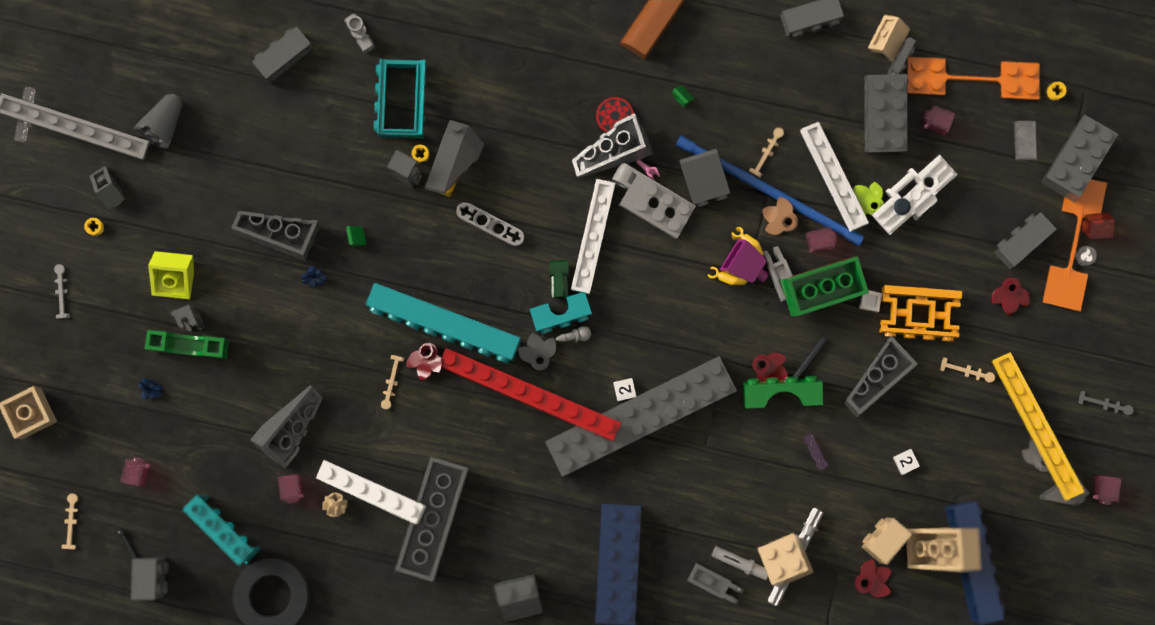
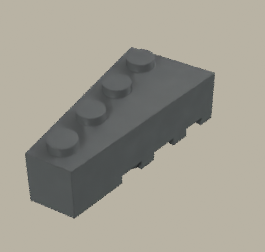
[231,211,320,261]
[844,336,917,418]

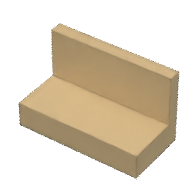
[868,15,910,62]

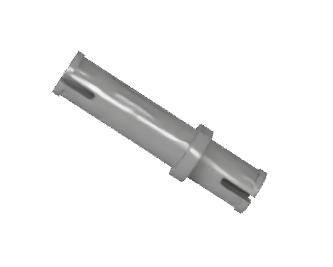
[712,546,768,580]

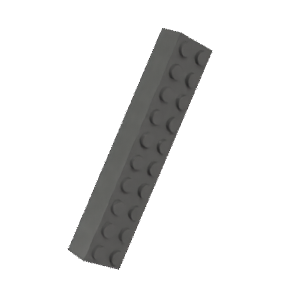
[545,356,737,477]

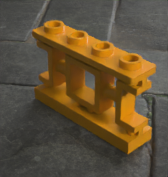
[879,285,962,342]

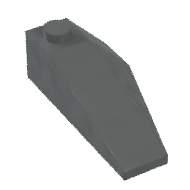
[572,114,653,178]
[425,120,484,194]
[250,386,323,468]

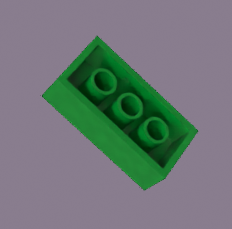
[780,256,869,317]

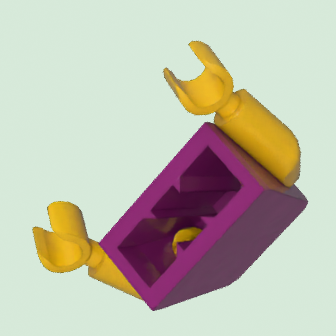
[707,227,768,285]

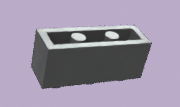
[781,0,844,38]
[252,26,314,83]
[387,150,423,188]
[994,212,1056,269]

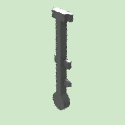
[1078,391,1133,415]

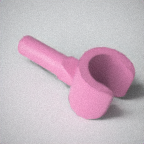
[636,160,660,181]

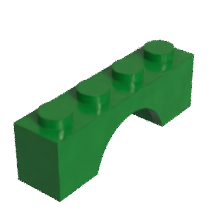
[145,330,229,359]
[743,376,823,408]

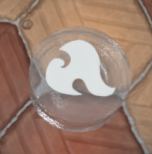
[1076,246,1097,266]

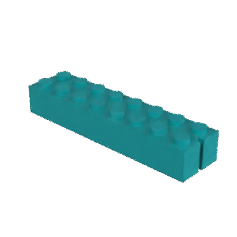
[366,283,521,364]

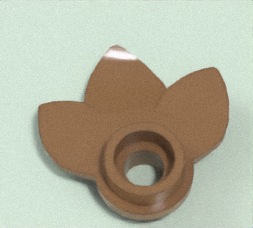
[762,197,798,235]

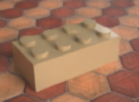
[906,528,981,571]

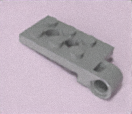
[612,163,695,239]

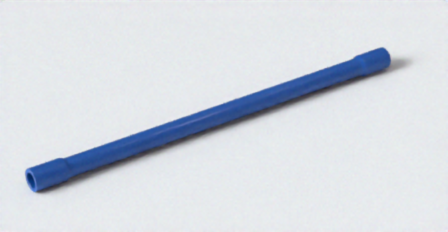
[676,135,864,246]

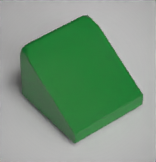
[672,86,694,108]
[346,226,366,248]

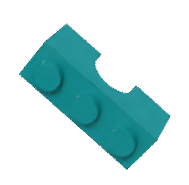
[530,292,592,334]

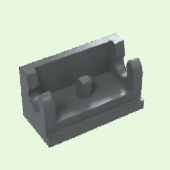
[171,305,205,332]

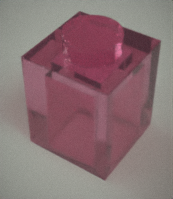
[923,106,955,135]
[806,227,837,253]
[120,456,150,487]
[278,474,304,504]
[1093,476,1121,505]

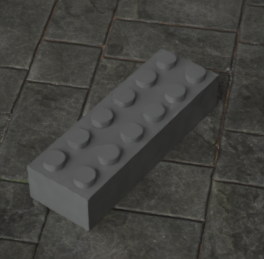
[395,457,469,582]

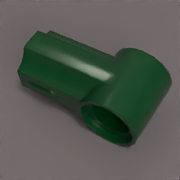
[549,260,569,298]

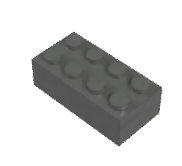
[864,74,907,152]
[1041,115,1118,202]

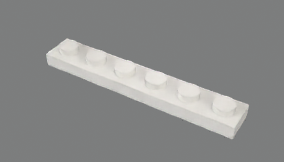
[800,122,869,232]
[571,179,615,294]
[316,460,426,524]

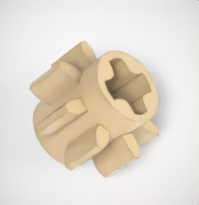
[322,493,347,517]

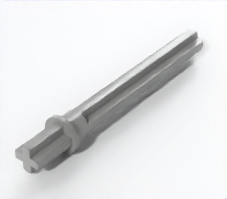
[768,508,824,606]

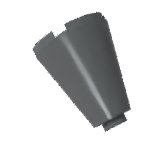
[134,94,183,148]

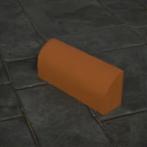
[620,0,684,60]

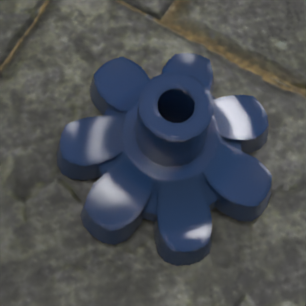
[301,266,327,288]
[139,378,162,400]

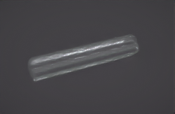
[14,87,36,142]

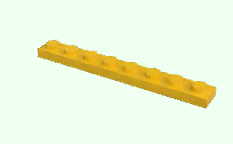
[992,352,1084,501]

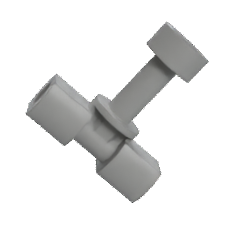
[345,14,375,53]

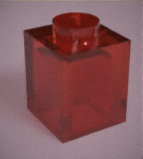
[1082,212,1114,239]

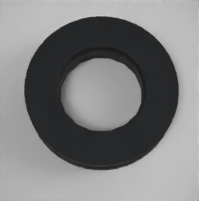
[233,558,310,625]

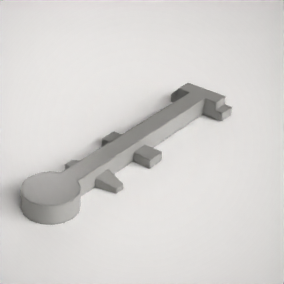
[54,264,70,319]

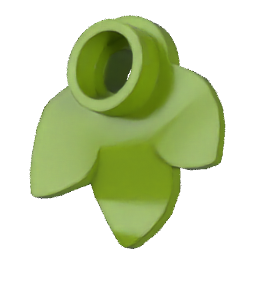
[853,182,884,215]

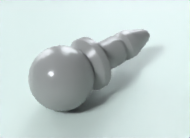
[556,326,591,342]

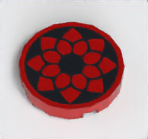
[596,97,634,133]

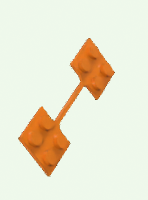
[907,57,1040,100]
[1043,179,1107,311]

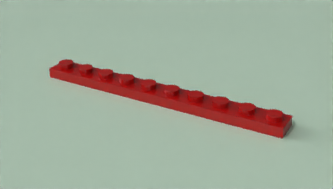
[441,348,621,442]

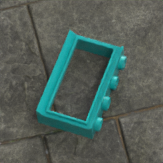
[374,59,427,139]
[183,495,261,565]

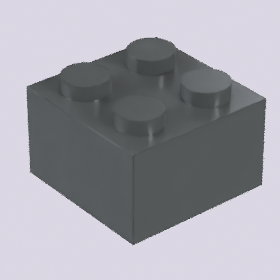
[131,558,169,600]

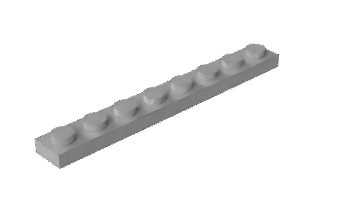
[0,93,150,160]

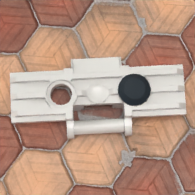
[872,155,957,235]

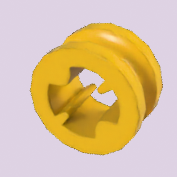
[1047,82,1066,101]
[412,145,429,163]
[84,218,104,236]

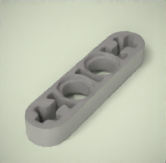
[456,202,524,247]

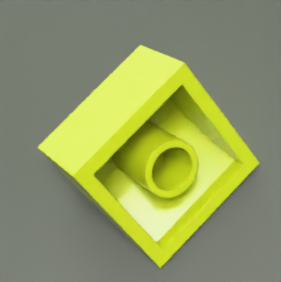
[148,251,194,299]

